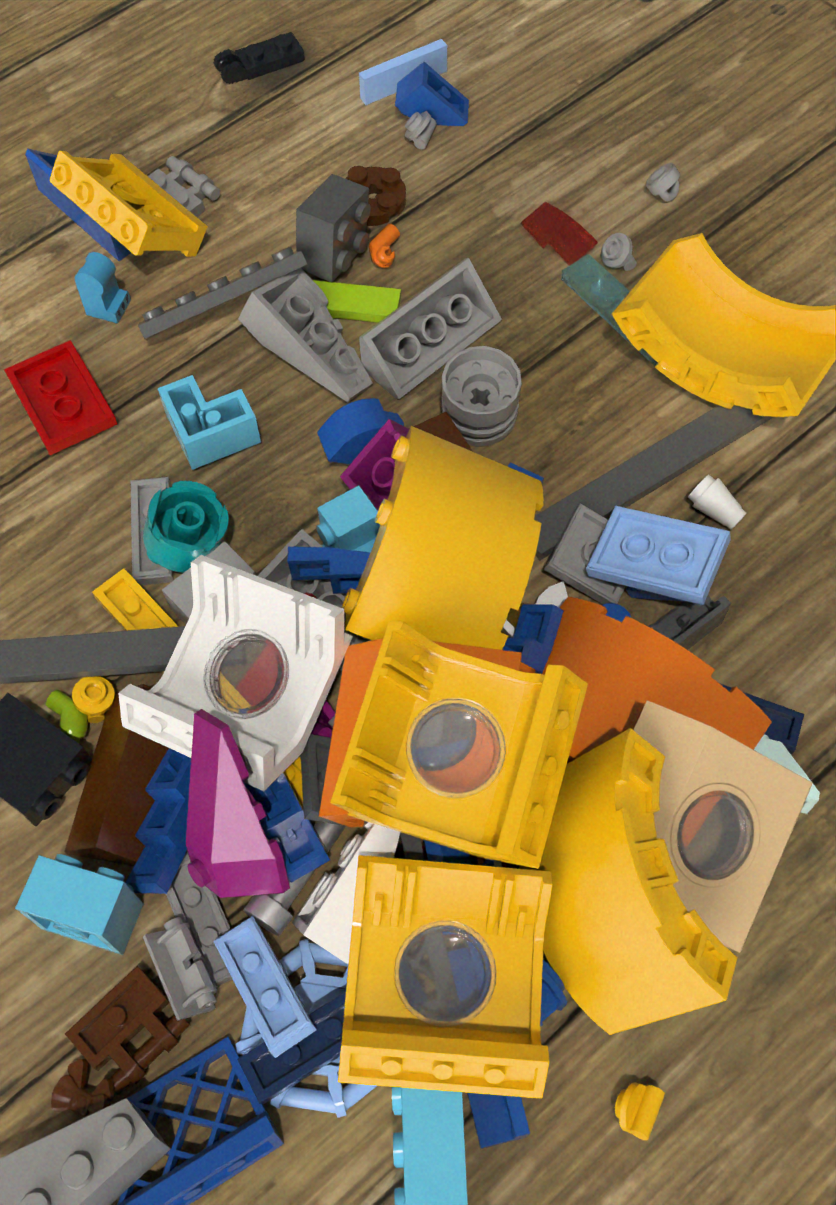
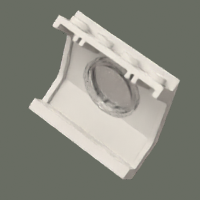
[118,555,353,791]

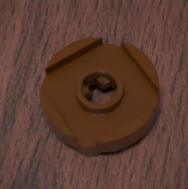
[345,166,406,226]

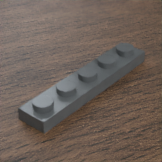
[138,246,307,339]

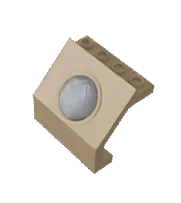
[634,700,813,953]

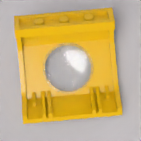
[330,621,588,869]
[338,855,553,1099]

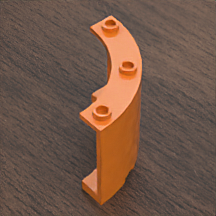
[542,596,772,848]

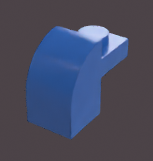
[317,398,404,464]

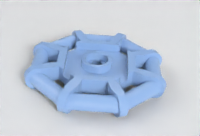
[236,939,377,1118]

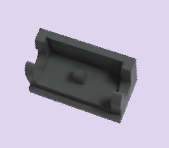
[648,595,731,650]

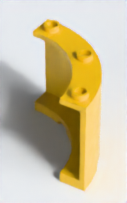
[612,233,836,417]
[341,426,544,650]
[519,728,738,1035]

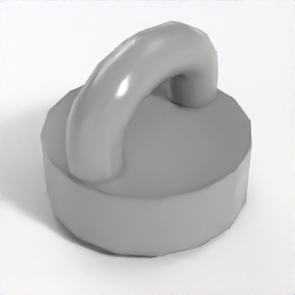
[646,163,681,201]

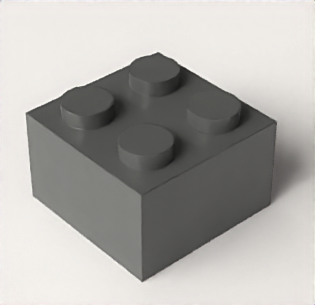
[296,174,371,282]

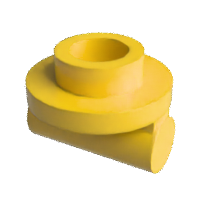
[72,676,115,723]
[615,1082,665,1141]

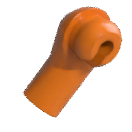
[369,224,400,268]

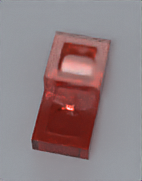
[521,202,598,268]

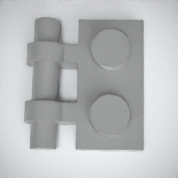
[148,156,220,217]

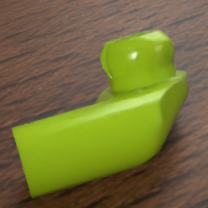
[46,689,88,744]

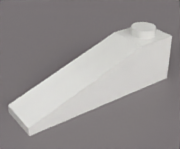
[292,821,400,965]

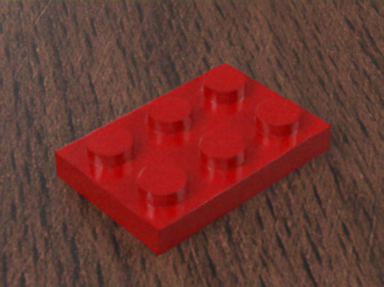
[4,340,118,456]

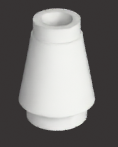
[688,474,747,530]

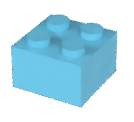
[15,854,143,955]

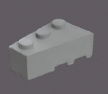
[0,1098,170,1205]

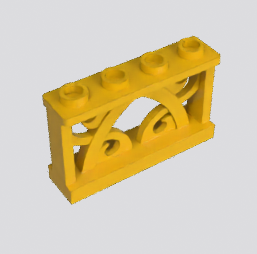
[50,151,208,257]

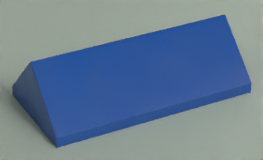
[25,149,132,261]

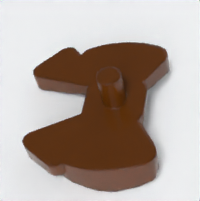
[51,1059,114,1118]

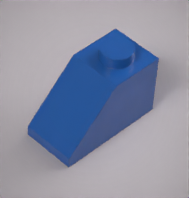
[395,62,469,126]

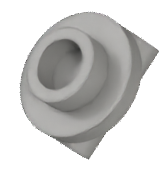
[405,111,437,150]
[601,233,637,271]

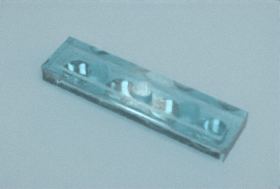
[561,254,658,366]

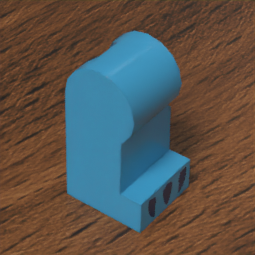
[74,252,131,323]

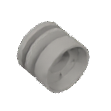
[441,346,522,447]

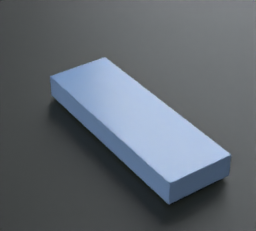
[359,39,447,105]
[213,916,316,1058]

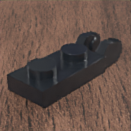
[213,32,305,84]

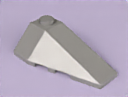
[238,268,373,402]

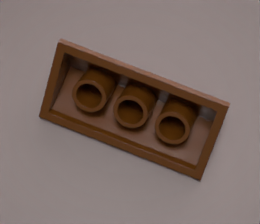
[64,684,169,866]

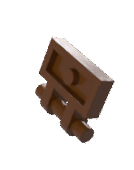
[65,966,190,1095]

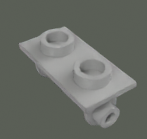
[143,917,217,1021]

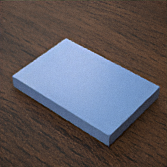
[586,506,731,605]

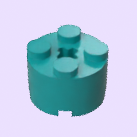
[143,481,229,573]

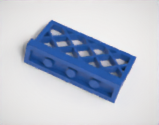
[117,1037,284,1205]

